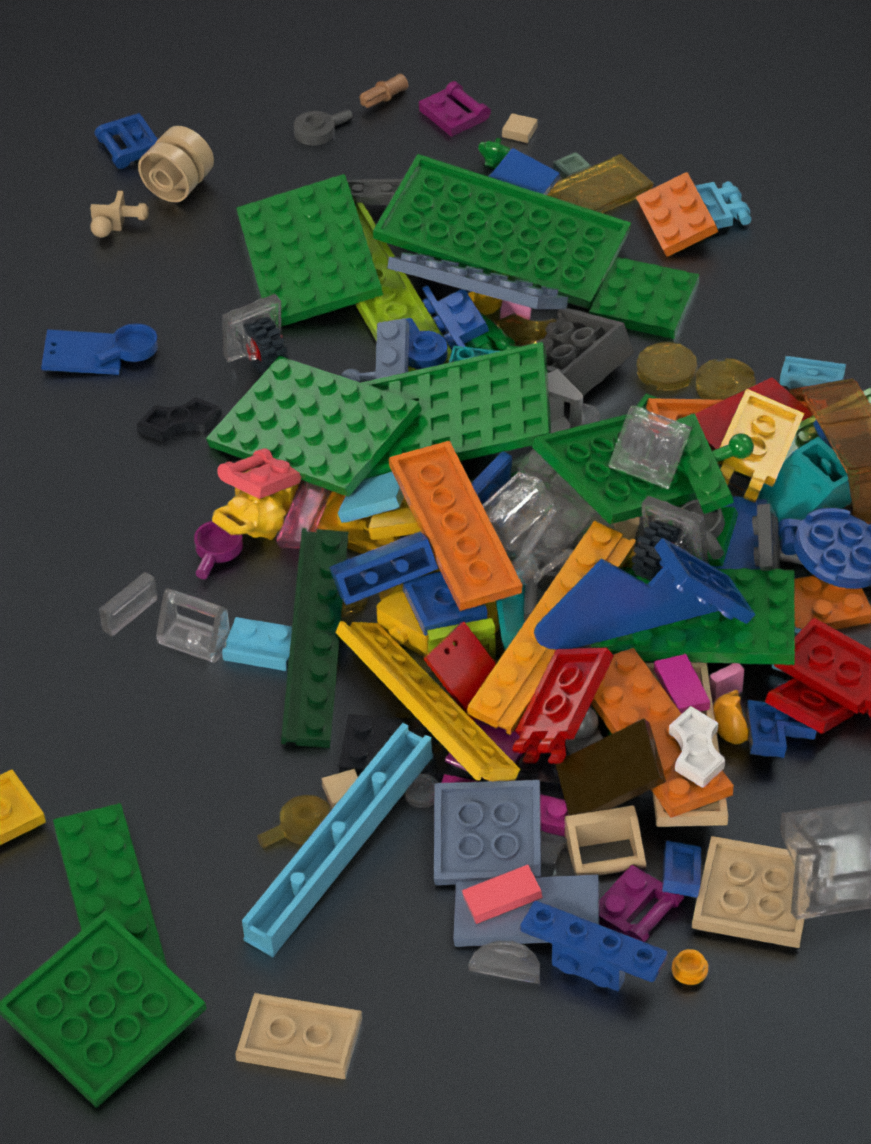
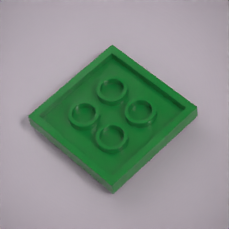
[589,257,699,339]

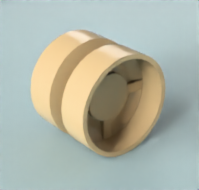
[138,126,214,202]

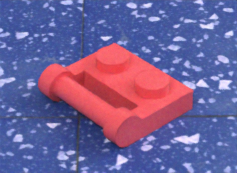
[217,448,301,499]

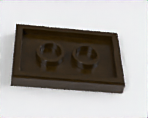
[556,719,666,816]

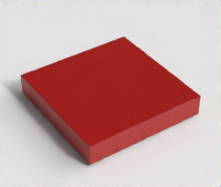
[765,678,855,734]

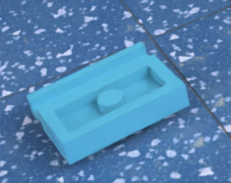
[780,356,846,395]
[222,617,292,671]

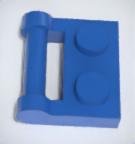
[95,113,158,169]

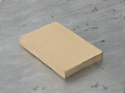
[236,993,362,1079]

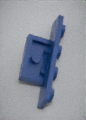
[422,285,489,350]
[520,901,667,992]

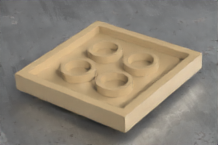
[692,836,817,948]

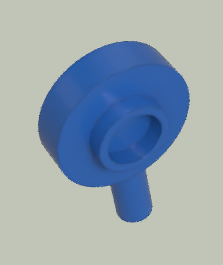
[407,318,447,370]
[94,323,158,366]

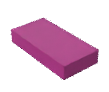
[654,654,710,714]

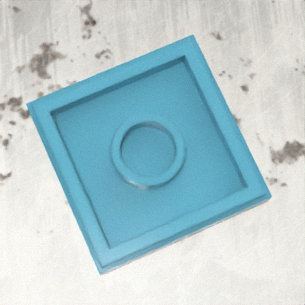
[338,472,404,523]

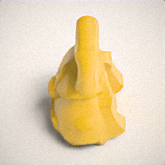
[212,491,286,540]

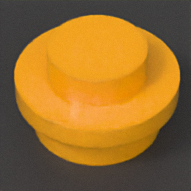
[672,949,708,985]

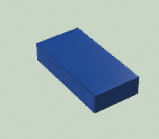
[662,841,701,898]

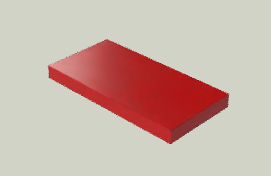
[695,377,814,451]

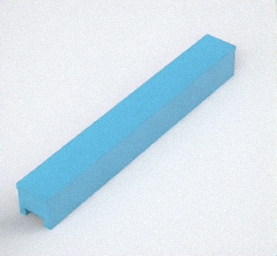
[242,723,433,957]

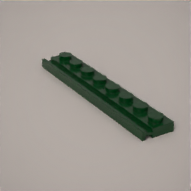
[281,528,348,748]

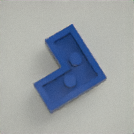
[745,700,817,758]

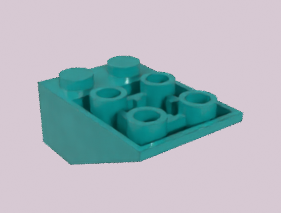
[757,437,859,541]

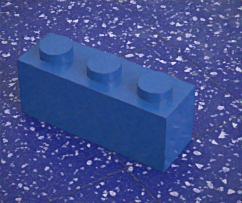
[329,531,438,605]

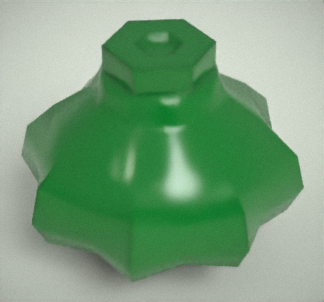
[478,138,510,170]

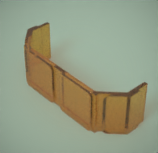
[788,378,871,525]

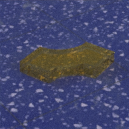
[495,313,557,346]

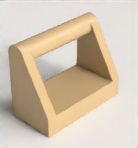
[565,805,646,876]

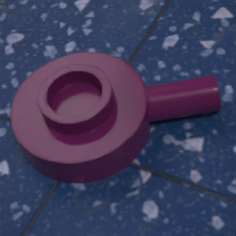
[194,521,243,579]

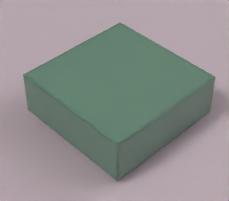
[553,152,592,184]

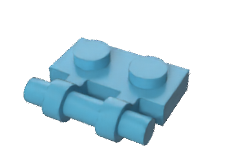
[695,181,752,229]

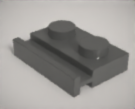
[752,504,780,571]

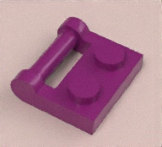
[419,81,491,137]
[599,865,684,942]

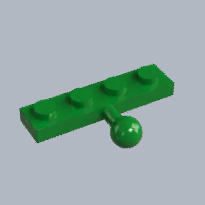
[665,413,754,514]

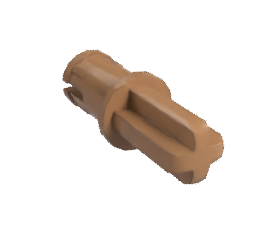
[359,74,408,108]

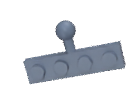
[340,318,409,383]

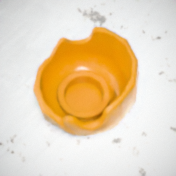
[713,690,749,744]

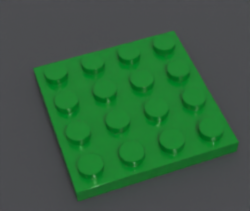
[532,413,697,525]
[0,910,207,1108]

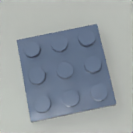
[434,780,541,885]

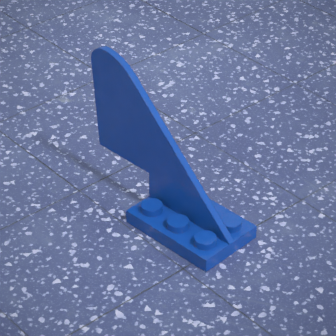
[534,538,756,650]

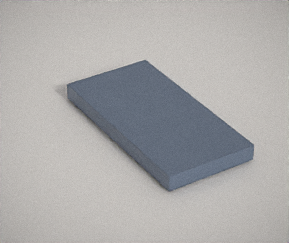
[453,874,599,947]

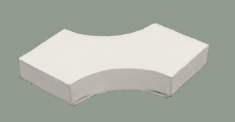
[669,706,725,788]

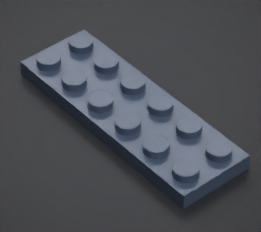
[387,253,568,309]

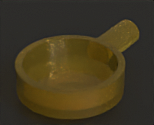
[257,795,331,848]

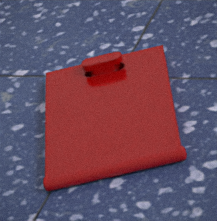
[423,622,496,720]

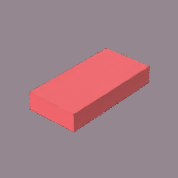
[462,865,543,924]

